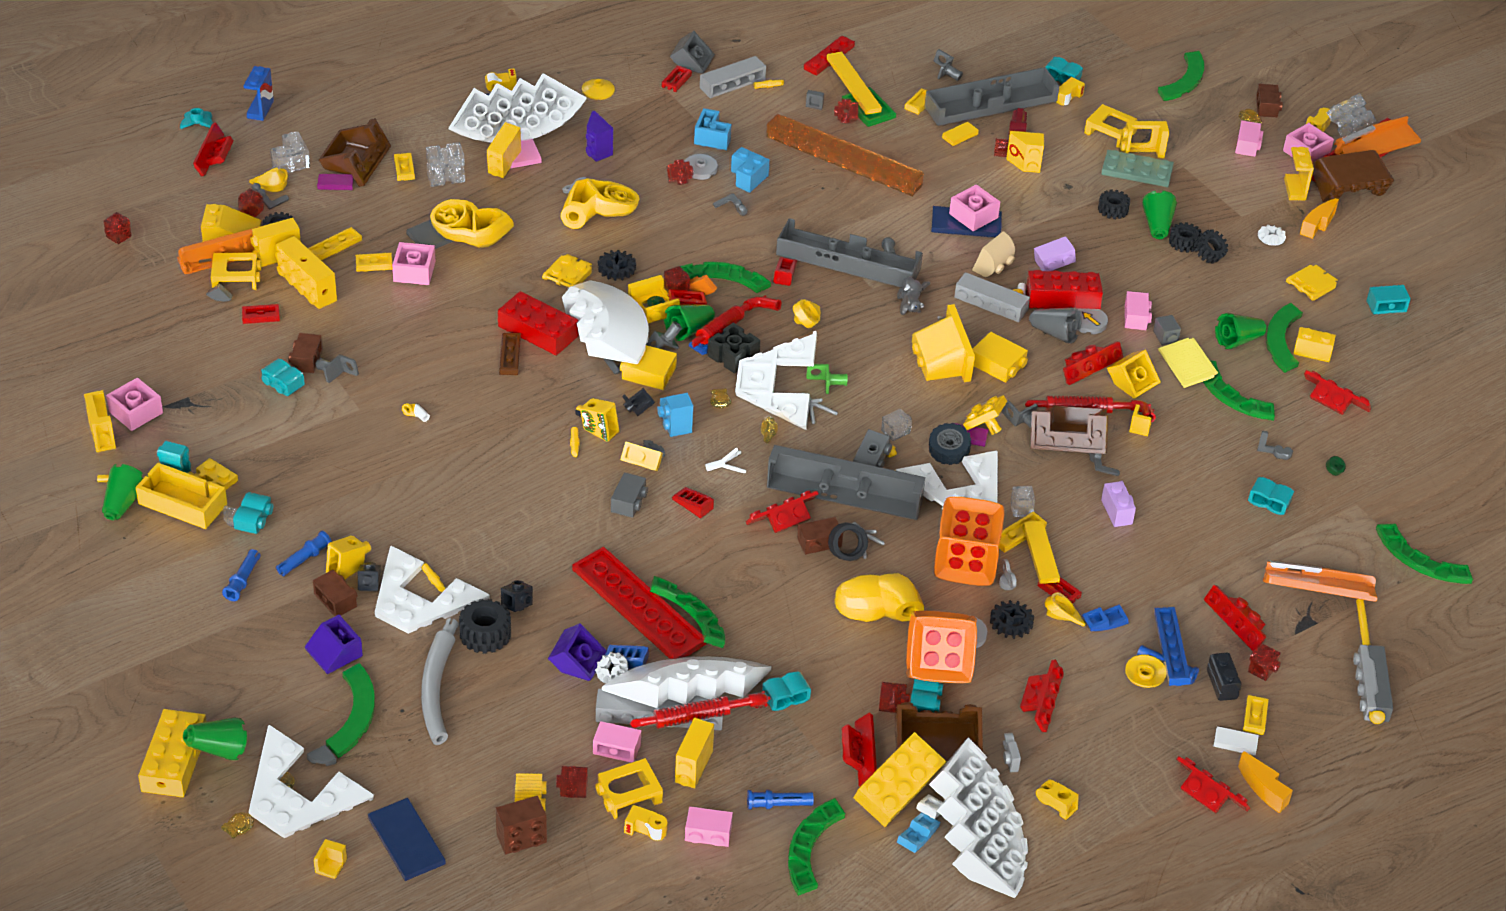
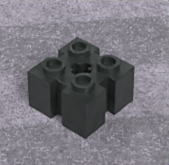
[708,322,761,374]

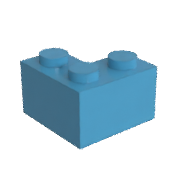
[694,108,732,150]
[731,147,770,193]
[657,393,693,437]

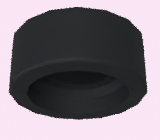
[828,522,868,561]

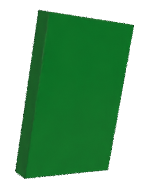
[842,87,896,127]

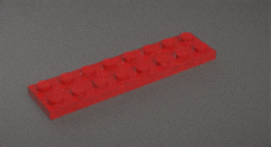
[572,546,707,659]

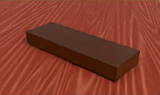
[499,333,521,375]

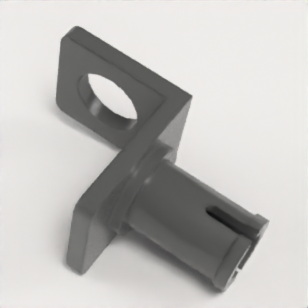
[934,49,963,81]
[646,321,683,349]
[316,354,359,383]
[1002,400,1038,428]

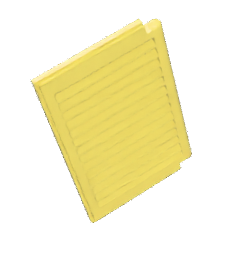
[1158,338,1218,388]

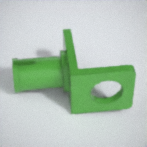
[806,364,848,394]

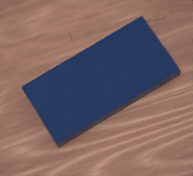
[931,206,1002,238]
[368,798,446,881]

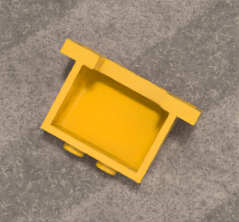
[911,304,975,382]

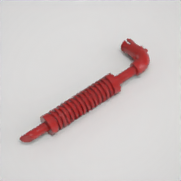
[692,295,782,348]
[1025,395,1156,423]
[630,691,770,729]

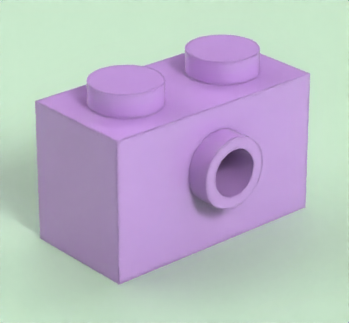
[1034,236,1076,271]
[1101,481,1136,527]

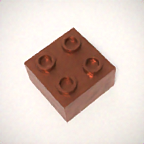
[496,795,547,855]

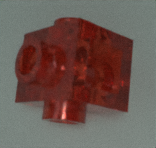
[834,99,858,124]
[666,159,694,185]
[238,188,264,218]
[104,212,132,245]
[664,266,690,291]
[1248,644,1281,681]
[879,682,910,713]
[556,766,588,798]

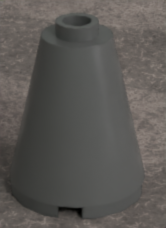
[1029,307,1082,344]

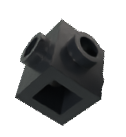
[501,580,533,612]

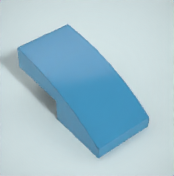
[897,812,941,853]

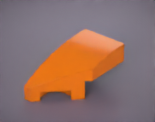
[685,275,717,296]

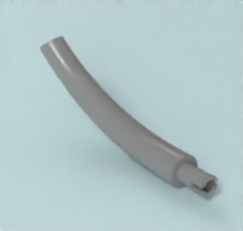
[421,618,459,745]

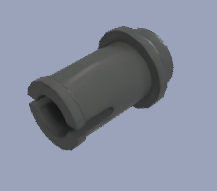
[881,237,896,254]

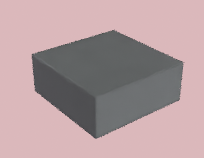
[806,90,824,110]

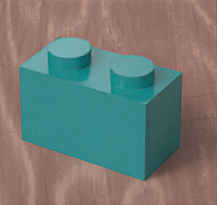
[1366,285,1411,314]

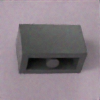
[611,472,648,518]

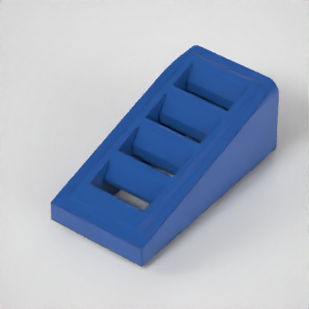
[605,645,649,669]

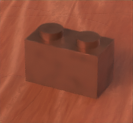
[1256,83,1283,118]
[288,333,323,373]
[797,517,843,554]
[313,570,358,616]

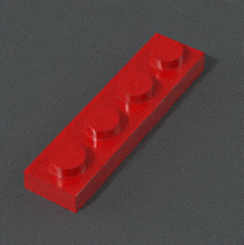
[804,36,855,76]

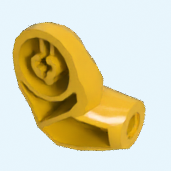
[561,178,640,229]
[430,199,514,248]
[834,573,924,622]

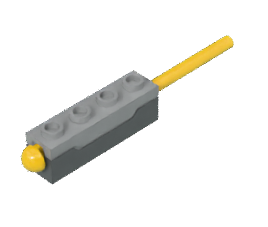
[1353,599,1393,724]

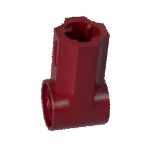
[1009,108,1027,135]

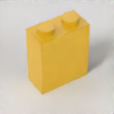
[487,122,521,178]
[251,218,301,267]
[972,332,1028,383]
[620,345,677,390]
[675,718,714,788]

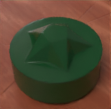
[647,296,665,308]
[1326,456,1346,476]

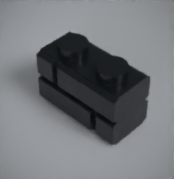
[1207,652,1242,701]

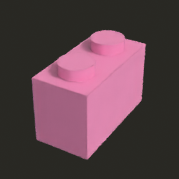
[1235,120,1263,156]
[1125,291,1152,330]
[593,721,641,763]
[685,807,733,847]

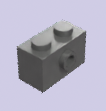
[853,429,892,468]

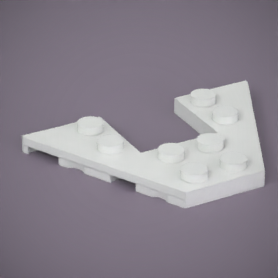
[735,331,817,430]
[896,451,998,509]
[375,546,490,634]
[249,725,374,838]

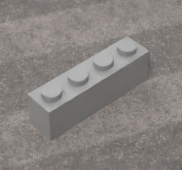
[700,56,766,98]
[954,272,1030,322]

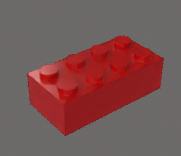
[1026,270,1103,309]
[498,291,579,356]

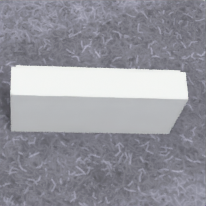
[1213,726,1259,755]

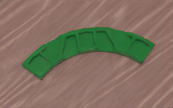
[1158,51,1204,101]
[671,262,771,293]
[1266,303,1303,373]
[1203,360,1275,421]
[1376,524,1473,584]
[650,576,725,648]
[326,663,375,758]
[788,798,845,896]

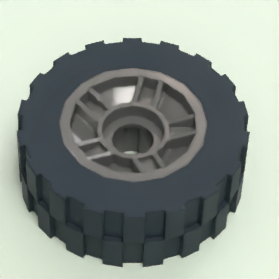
[929,423,971,465]

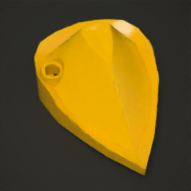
[249,168,288,192]
[793,299,821,328]
[1044,592,1086,626]

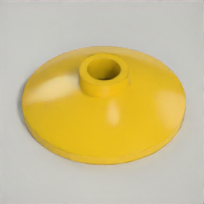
[582,78,615,100]
[1125,655,1167,688]

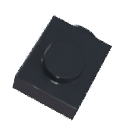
[622,388,655,416]
[358,562,381,591]

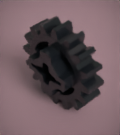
[598,250,636,281]
[990,600,1034,639]

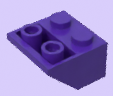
[305,615,363,674]

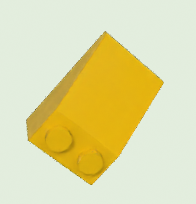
[201,204,261,242]

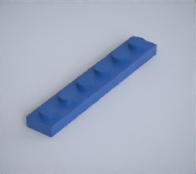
[1155,607,1190,686]

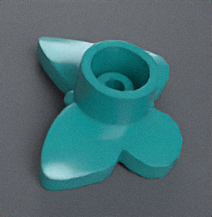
[180,108,213,129]

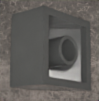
[670,31,715,73]

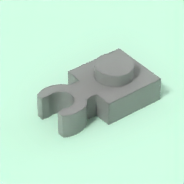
[1003,733,1021,772]

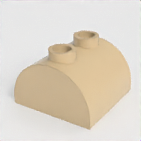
[972,231,1015,277]

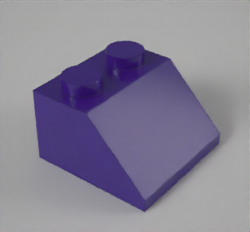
[586,111,613,162]
[548,623,607,681]

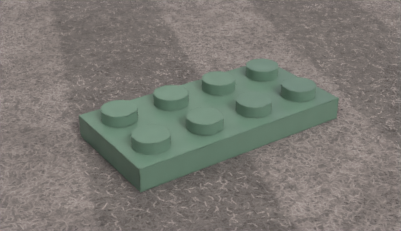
[1101,150,1174,187]

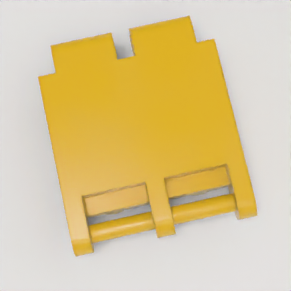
[542,254,592,288]
[1286,265,1338,301]

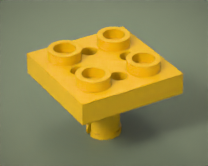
[963,395,1007,435]

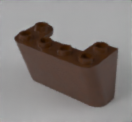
[1313,150,1394,202]
[895,702,983,762]

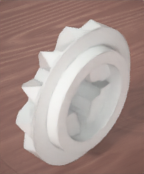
[1258,225,1286,245]
[595,652,628,683]

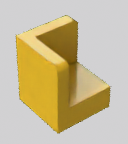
[1129,404,1152,436]
[314,839,347,879]

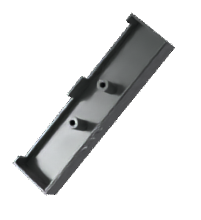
[924,67,1059,126]
[776,218,923,288]
[767,445,926,520]

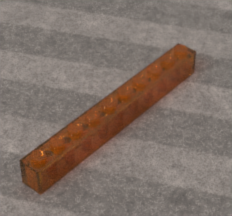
[766,114,924,197]

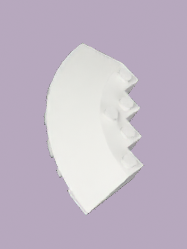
[449,74,587,142]
[562,280,649,364]
[602,656,772,708]
[929,738,1028,898]

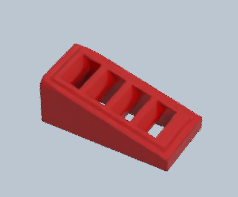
[773,257,797,286]
[672,487,714,519]

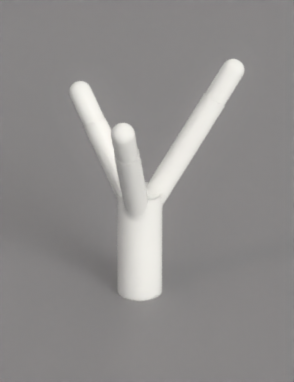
[705,448,746,473]

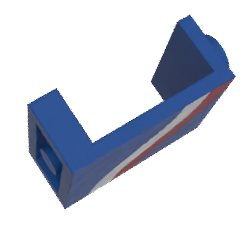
[243,66,274,121]

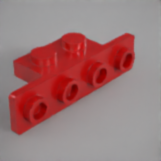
[193,122,234,176]
[1063,341,1124,385]
[1304,370,1371,415]
[746,490,819,533]
[1204,585,1266,651]
[1020,659,1064,733]
[842,712,877,787]
[1176,756,1250,814]

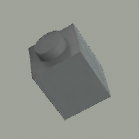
[1153,315,1181,345]

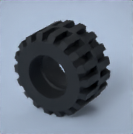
[459,599,511,654]

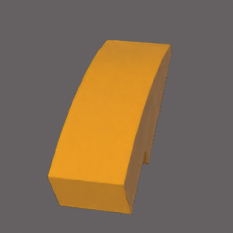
[1300,198,1339,239]
[1238,751,1293,813]

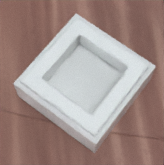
[916,794,943,819]

